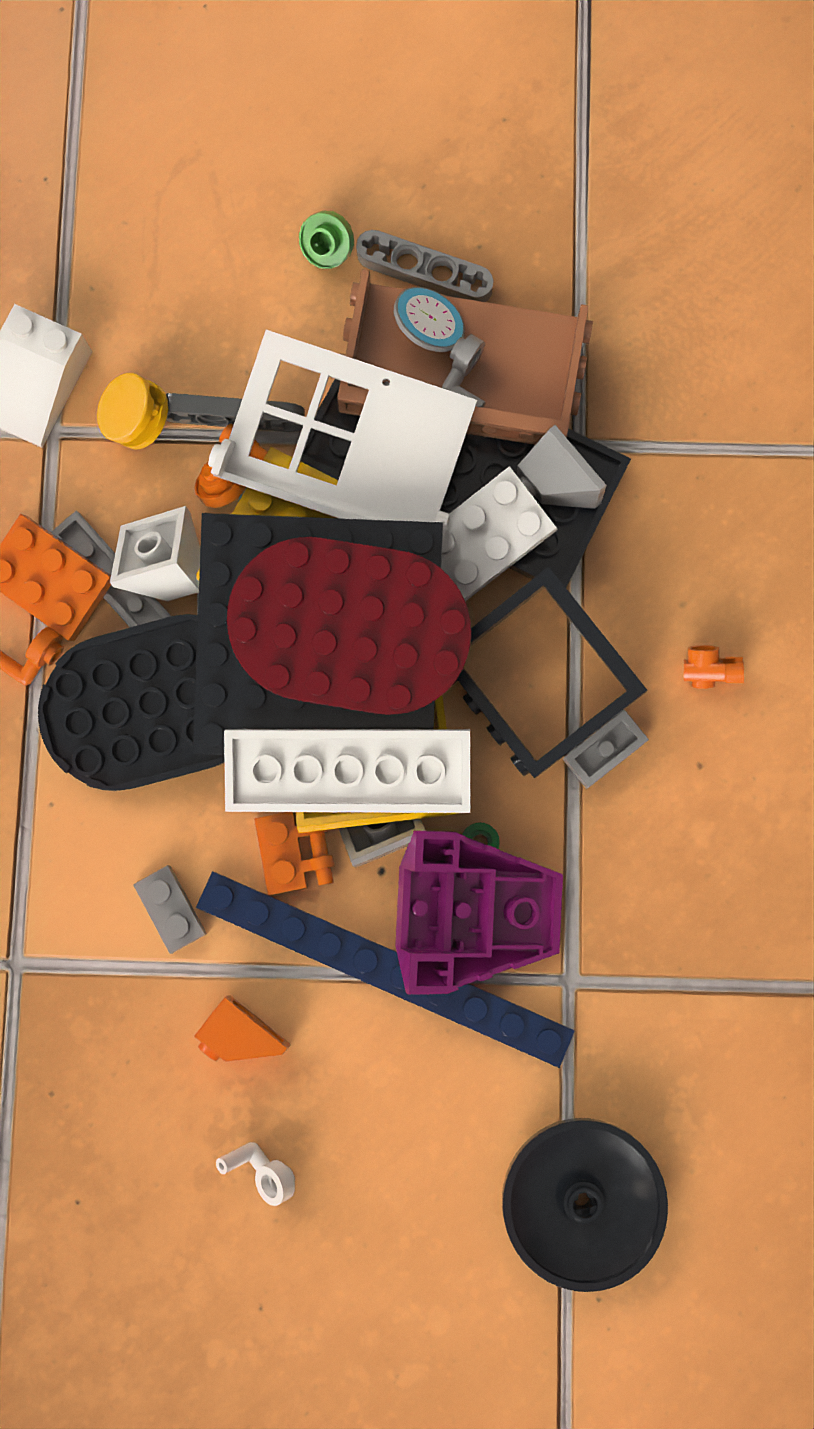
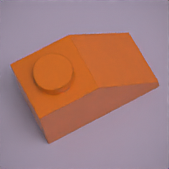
[194,995,291,1062]

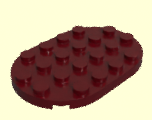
[227,537,471,715]

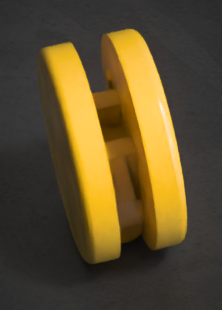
[97,373,168,449]

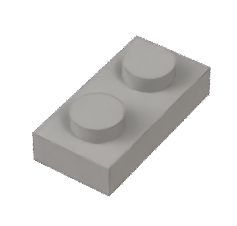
[563,710,649,789]
[133,865,207,954]

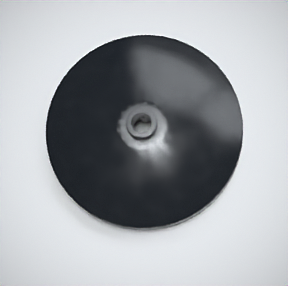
[502,1118,668,1292]

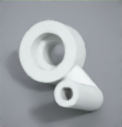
[216,1142,295,1206]

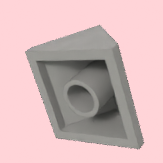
[339,819,426,868]

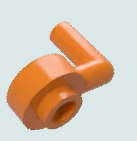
[0,627,64,685]

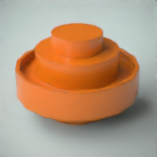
[194,461,246,508]

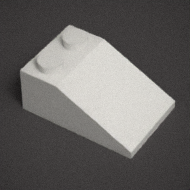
[0,304,92,448]

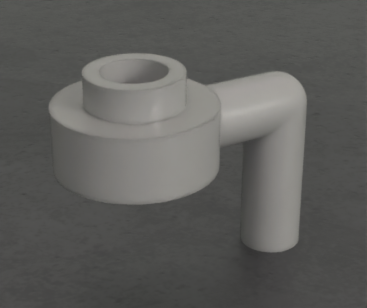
[442,334,485,408]

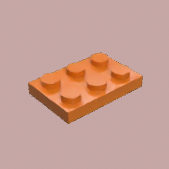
[0,514,111,642]

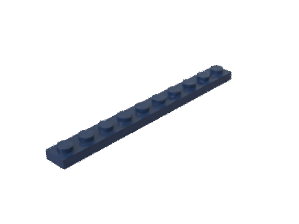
[196,871,575,1068]

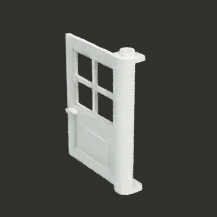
[208,330,477,537]

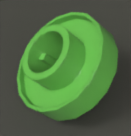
[299,210,354,269]

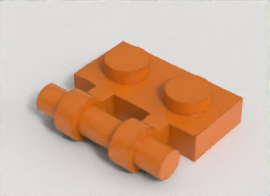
[254,812,335,896]

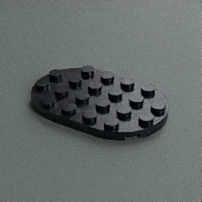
[38,614,225,791]

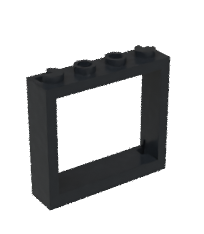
[453,566,648,778]

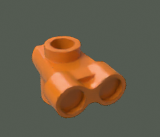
[684,645,744,689]

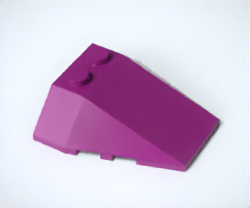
[395,830,563,994]

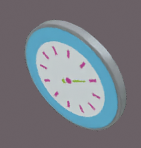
[394,287,465,352]

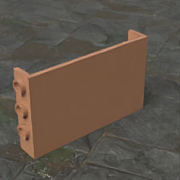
[337,269,593,445]

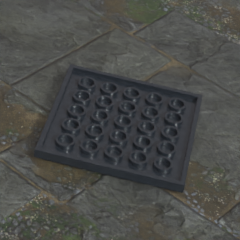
[193,513,443,755]

